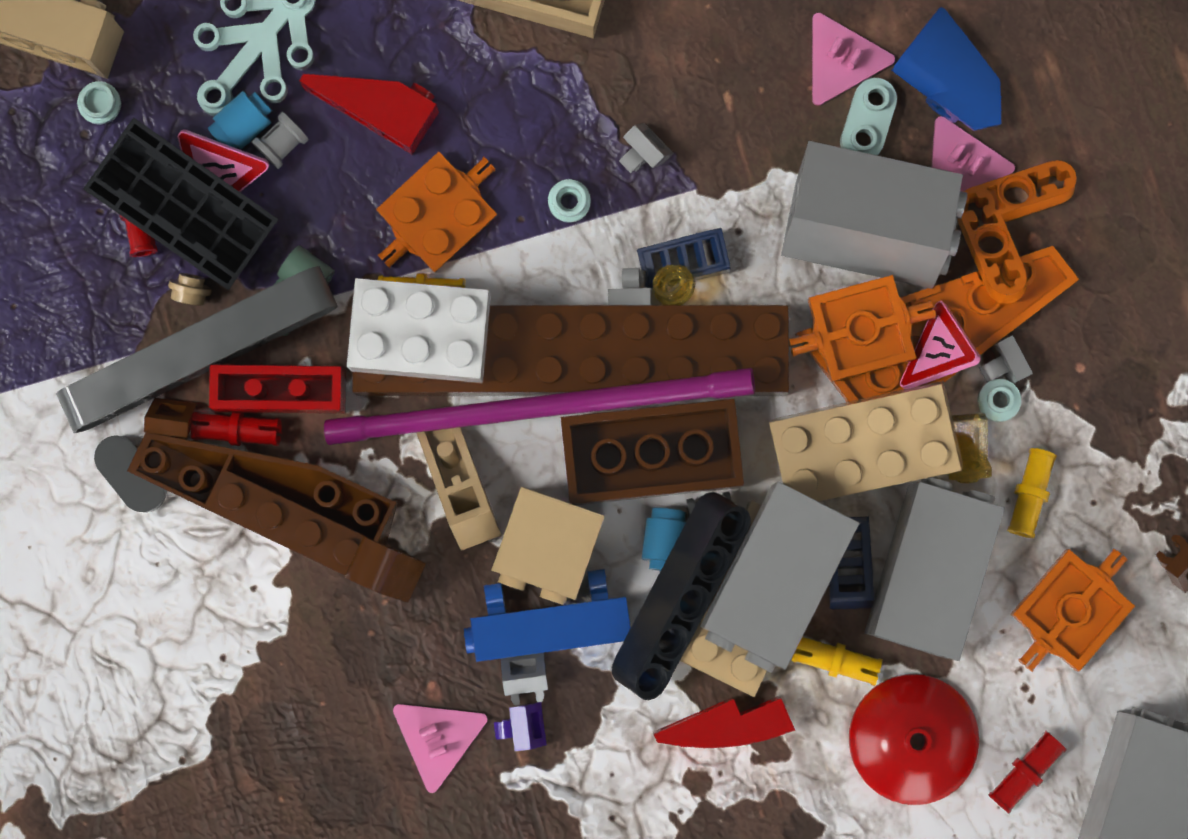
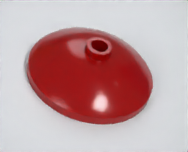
[849,674,979,805]

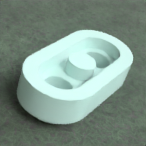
[840,78,897,156]

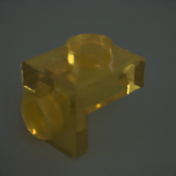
[947,413,992,484]

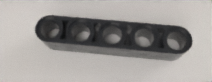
[612,492,751,700]

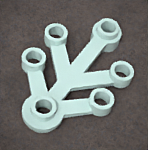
[193,0,316,116]

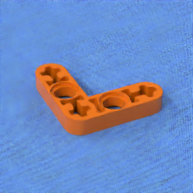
[957,160,1077,304]

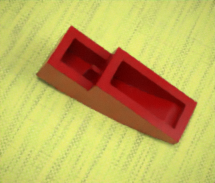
[653,696,795,748]

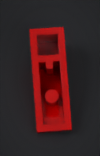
[299,74,439,155]

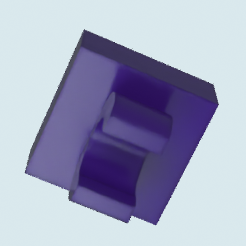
[494,702,547,751]

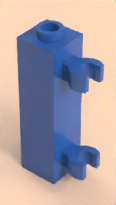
[464,569,631,662]

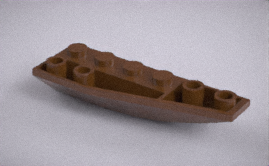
[127,432,398,575]

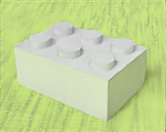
[347,278,491,383]

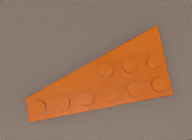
[795,246,1079,402]

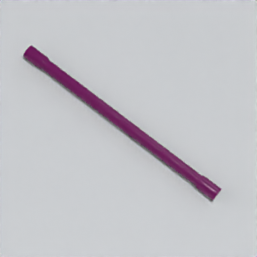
[324,368,755,445]

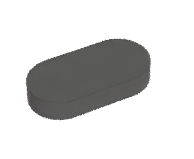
[94,436,167,513]

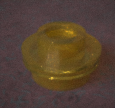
[653,265,696,305]

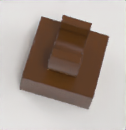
[144,398,197,440]
[1156,535,1188,594]

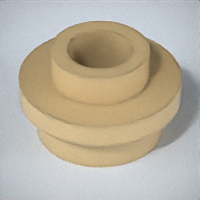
[168,273,212,305]

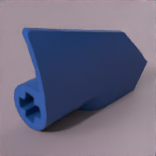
[891,7,1001,131]

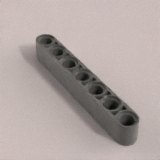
[56,266,338,433]

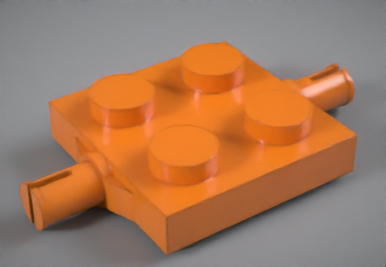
[376,152,497,273]
[789,275,936,382]
[1010,549,1135,672]

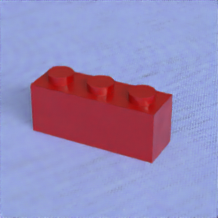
[209,365,347,414]

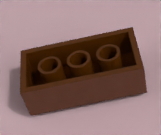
[560,399,744,505]

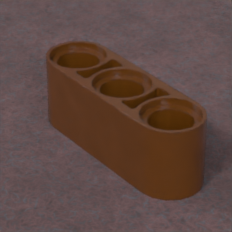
[344,536,426,603]

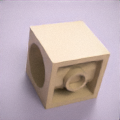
[491,487,605,605]

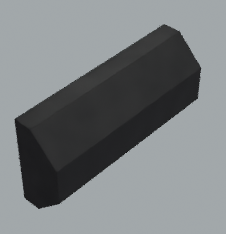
[83,117,278,290]

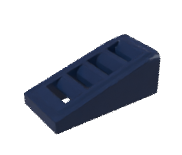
[637,228,731,290]
[828,516,875,610]

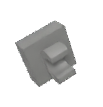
[619,123,674,173]
[608,268,659,305]
[979,335,1033,384]
[501,653,548,706]

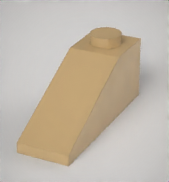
[417,427,501,551]

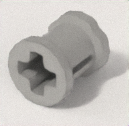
[252,112,309,169]

